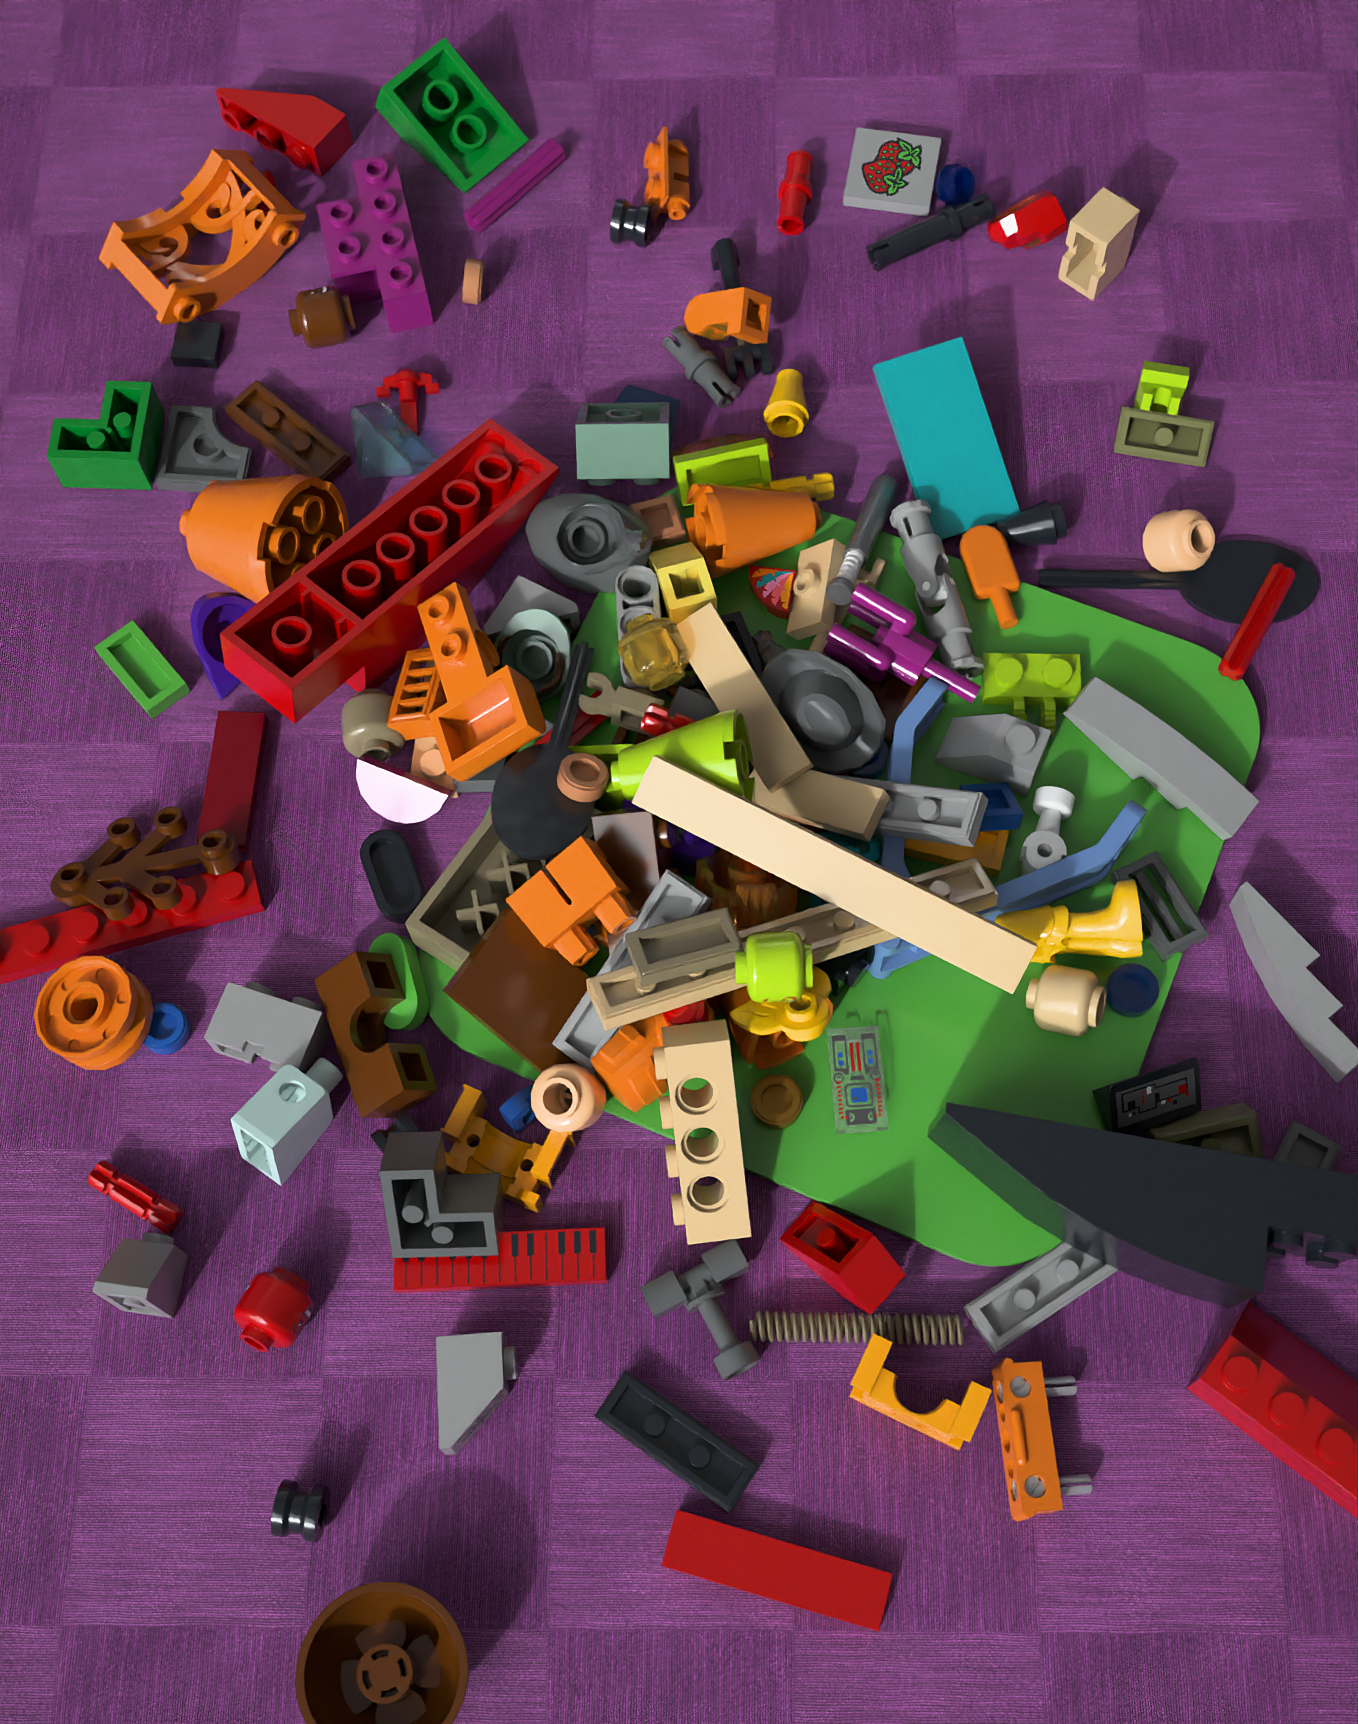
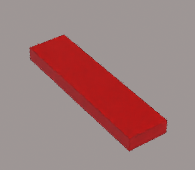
[661,1509,893,1632]

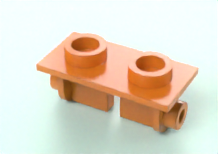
[644,126,690,223]

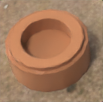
[462,258,485,305]
[556,753,609,802]

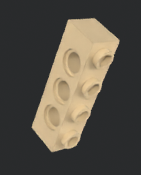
[653,1019,751,1245]

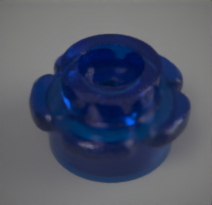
[935,163,975,207]

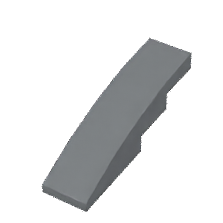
[1063,677,1260,840]
[1229,881,1358,1084]

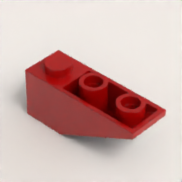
[215,87,353,178]

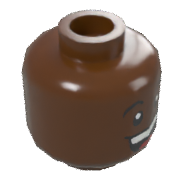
[288,285,356,349]

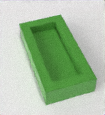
[94,620,191,719]

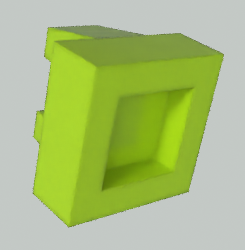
[1134,361,1190,415]

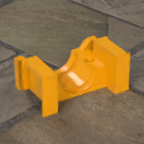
[440,1084,576,1214]
[849,1333,992,1451]

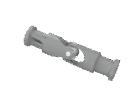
[889,500,985,680]

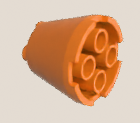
[179,474,349,604]

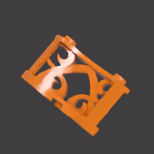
[99,149,306,325]

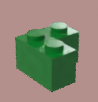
[47,381,166,490]

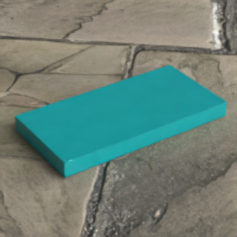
[872,336,1020,540]

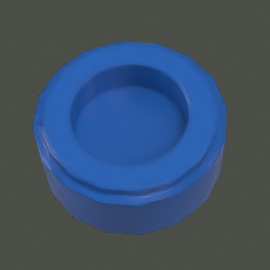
[143,1002,191,1055]

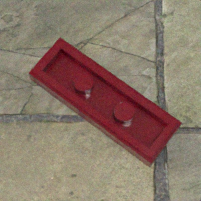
[196,711,269,852]

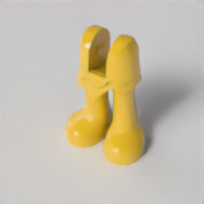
[994,879,1143,964]

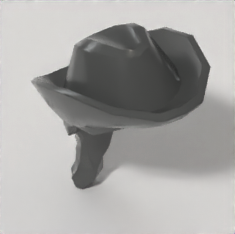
[525,492,653,593]
[751,630,886,775]

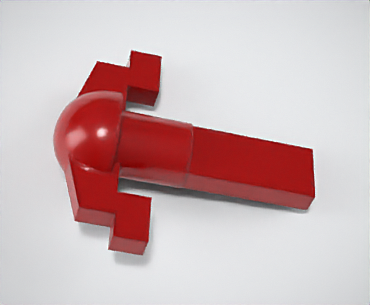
[376,368,440,438]

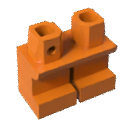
[505,836,637,966]

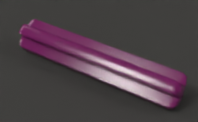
[464,138,566,232]

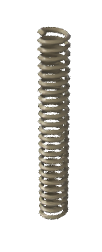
[750,1310,964,1346]

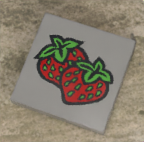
[843,127,942,217]

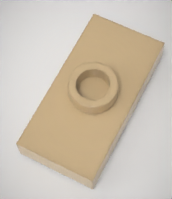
[786,539,845,640]

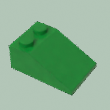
[375,37,529,194]

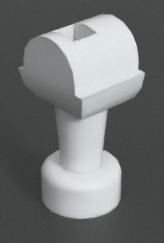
[1018,786,1075,875]

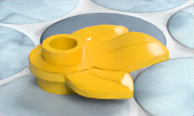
[730,965,831,1041]

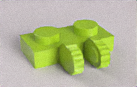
[981,653,1082,736]

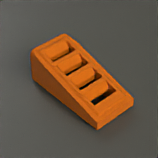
[388,648,447,740]

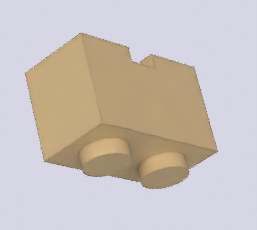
[1058,187,1140,301]

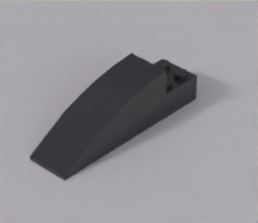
[927,1102,1358,1308]

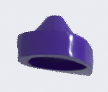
[190,592,256,700]

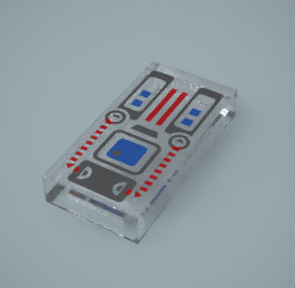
[826,1026,888,1134]

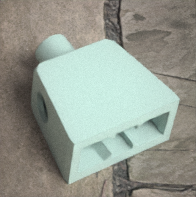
[230,1058,343,1186]

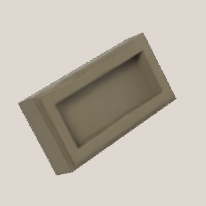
[625,907,744,987]

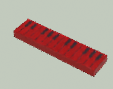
[393,1227,607,1293]

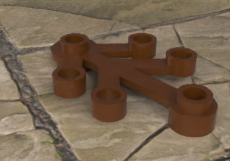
[50,806,242,921]

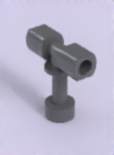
[639,1239,761,1381]

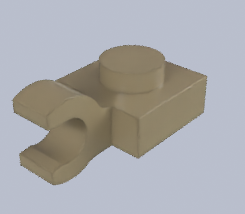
[579,672,665,737]

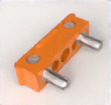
[991,1358,1092,1522]

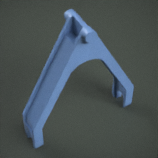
[868,676,1148,979]

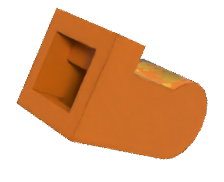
[684,287,772,344]

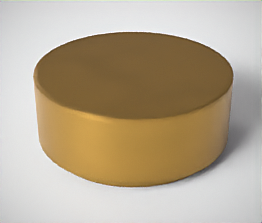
[751,1074,803,1129]

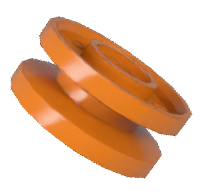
[34,956,154,1070]

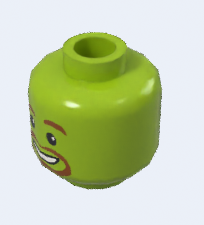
[735,931,813,1003]

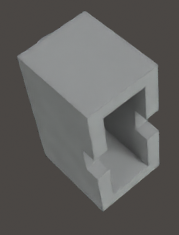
[204,982,331,1074]

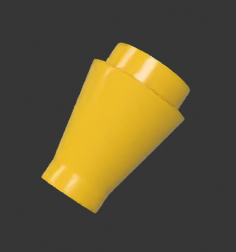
[764,369,809,438]

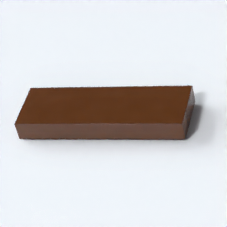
[224,379,352,482]

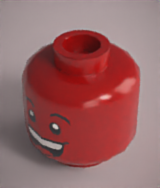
[233,1267,314,1352]

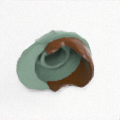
[493,608,572,703]

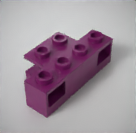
[316,153,434,333]

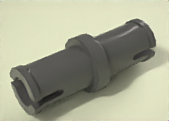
[662,325,741,409]

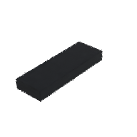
[594,1370,760,1514]

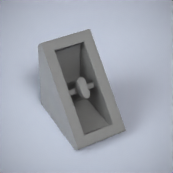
[484,575,581,645]

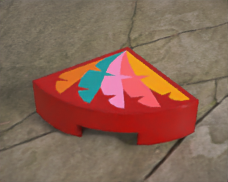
[749,565,796,620]

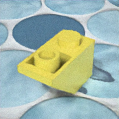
[648,542,717,638]

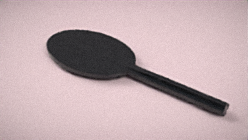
[1038,540,1319,624]
[491,641,595,860]

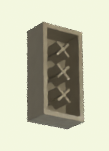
[405,808,602,971]

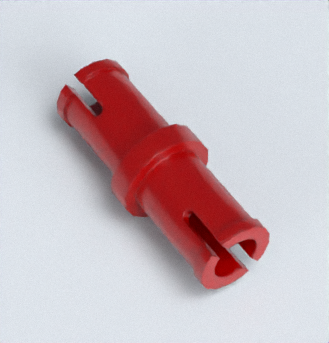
[776,150,814,236]

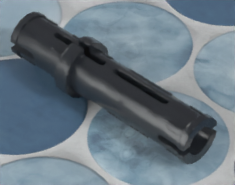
[866,192,996,272]

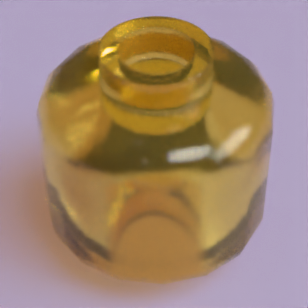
[617,613,690,691]

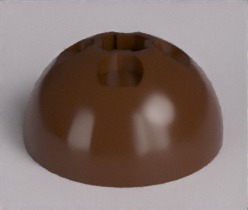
[295,1582,469,1724]

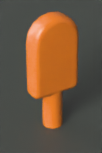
[959,525,1021,629]

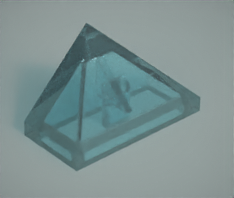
[350,401,439,478]

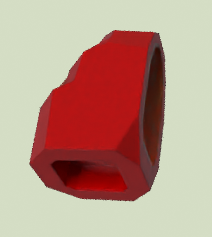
[987,190,1067,250]

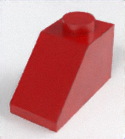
[779,1200,906,1315]

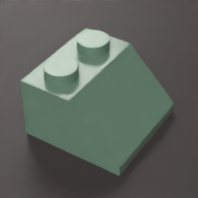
[575,402,670,486]

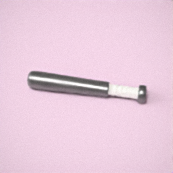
[826,474,899,606]

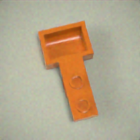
[417,582,546,782]

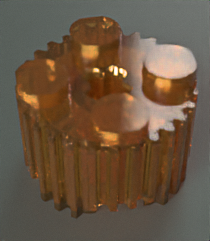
[695,848,798,932]

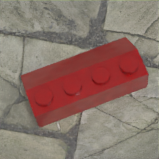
[1187,1301,1358,1519]

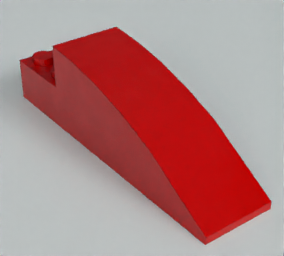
[220,418,559,724]

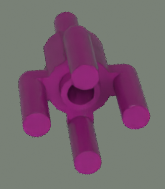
[823,582,982,704]

